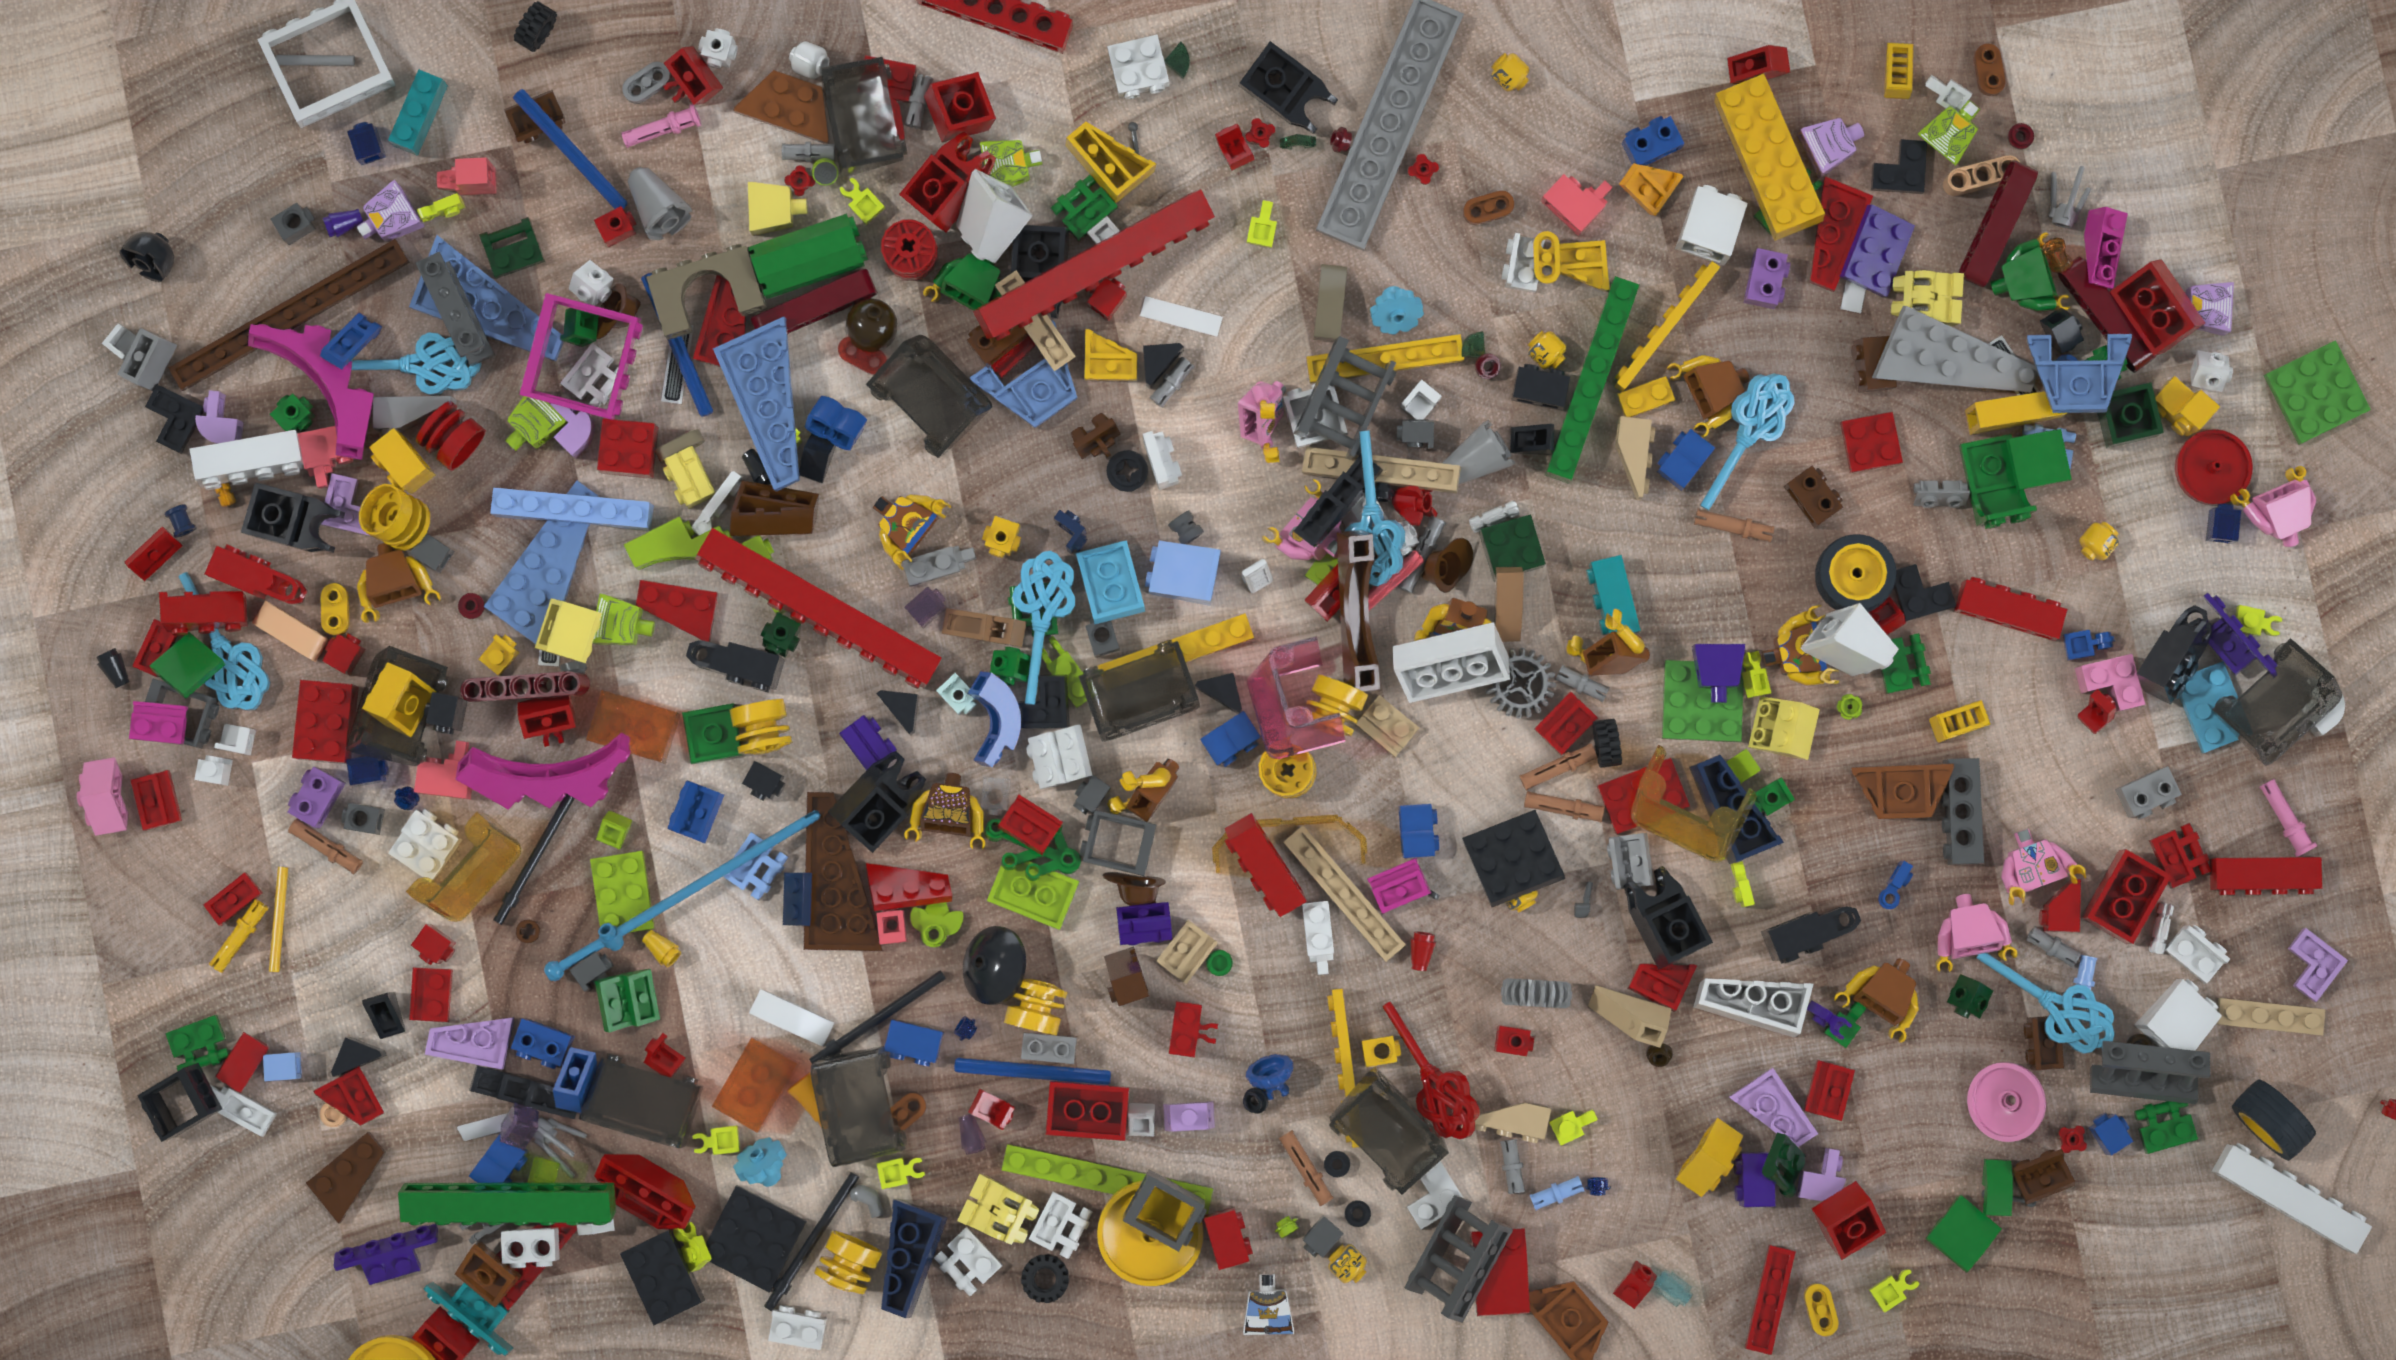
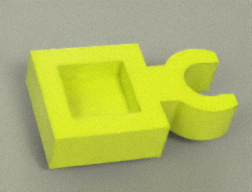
[839,177,885,225]
[417,193,466,222]
[2235,605,2282,637]
[1742,651,1771,698]
[1730,861,1755,907]
[692,1125,741,1155]
[876,1157,925,1189]
[1868,1269,1919,1313]

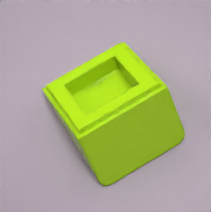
[1726,749,1761,784]
[596,811,632,850]

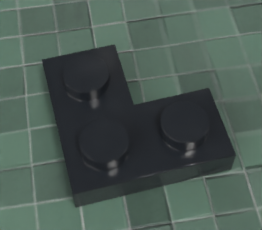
[1871,139,1927,194]
[145,384,204,454]
[1894,564,1957,622]
[1017,674,1070,729]

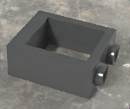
[145,679,219,749]
[1079,810,1157,876]
[1123,1169,1207,1252]

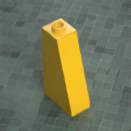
[1965,391,2067,435]

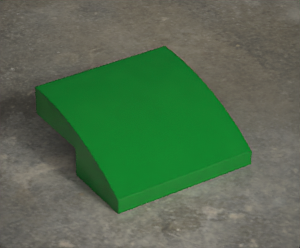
[2006,429,2072,491]
[595,969,660,1033]
[1925,1195,2002,1273]

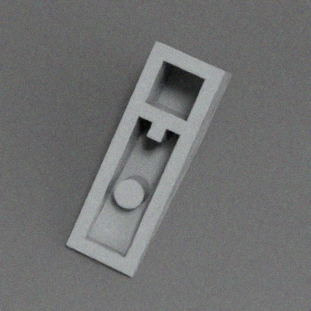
[373,396,456,436]

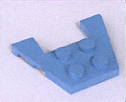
[970,320,1078,428]
[2027,334,2132,413]

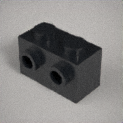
[1511,364,1570,411]
[424,692,468,735]

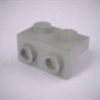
[1607,833,1654,890]

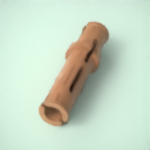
[1694,508,1774,542]
[1519,743,1598,791]
[1524,791,1604,823]
[288,818,363,875]
[1279,1130,1334,1206]

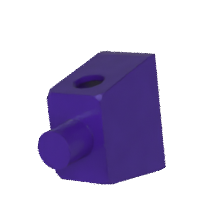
[1692,644,1745,703]

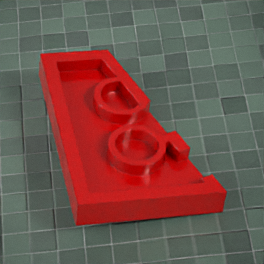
[636,580,718,642]
[866,863,952,911]

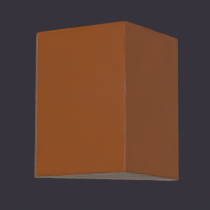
[455,1242,522,1308]

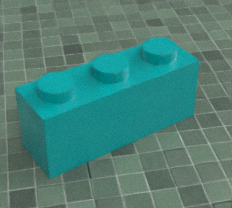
[388,69,448,156]
[1586,555,1641,635]

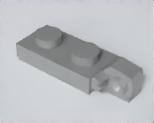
[902,546,977,587]

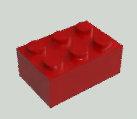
[2110,259,2205,356]
[292,680,359,764]
[2080,849,2172,945]
[1046,1081,1130,1141]

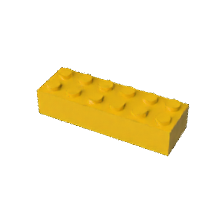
[1714,74,1825,241]

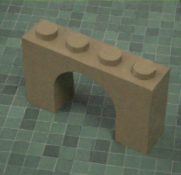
[646,244,767,340]

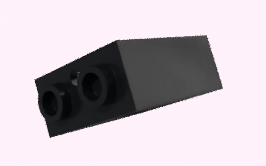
[137,1063,223,1142]

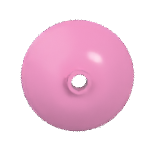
[1967,1062,2046,1142]

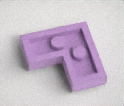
[321,473,372,537]
[2288,928,2348,1002]

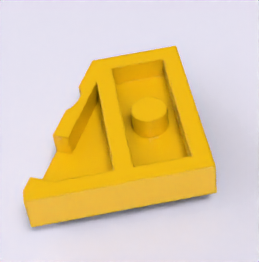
[1560,240,1610,292]
[1085,329,1137,381]

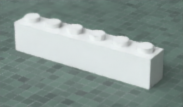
[2211,1143,2372,1254]

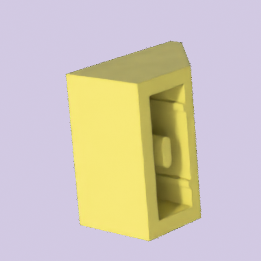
[535,598,602,663]
[1748,696,1820,760]

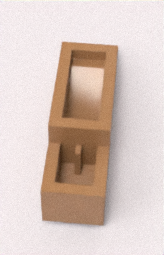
[1494,567,1524,642]
[942,608,1026,647]

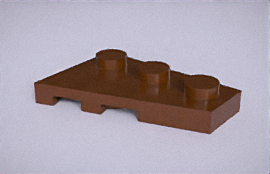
[306,1132,386,1224]

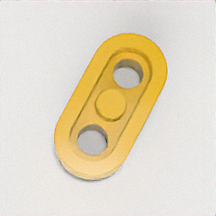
[1533,231,1560,284]
[321,583,349,636]
[1804,1283,1839,1337]

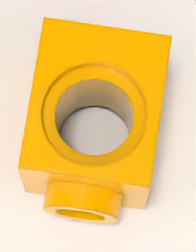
[1361,1035,1401,1067]

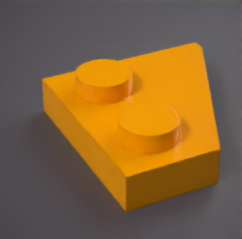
[1619,163,1684,216]

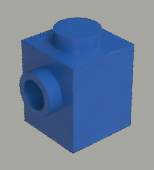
[2089,1112,2134,1156]

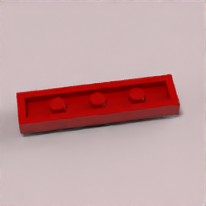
[1744,1245,1796,1355]

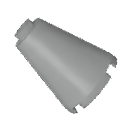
[628,167,692,240]
[1442,420,1515,485]

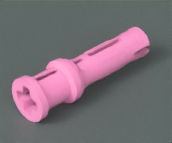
[621,104,702,148]
[2259,779,2317,857]

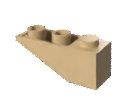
[1615,416,1655,500]
[1588,985,1671,1048]
[1475,1102,1551,1143]

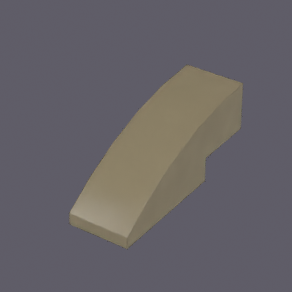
[1313,264,1347,342]

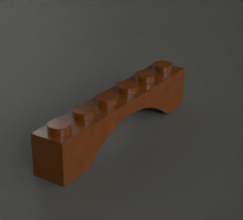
[1337,530,1380,692]

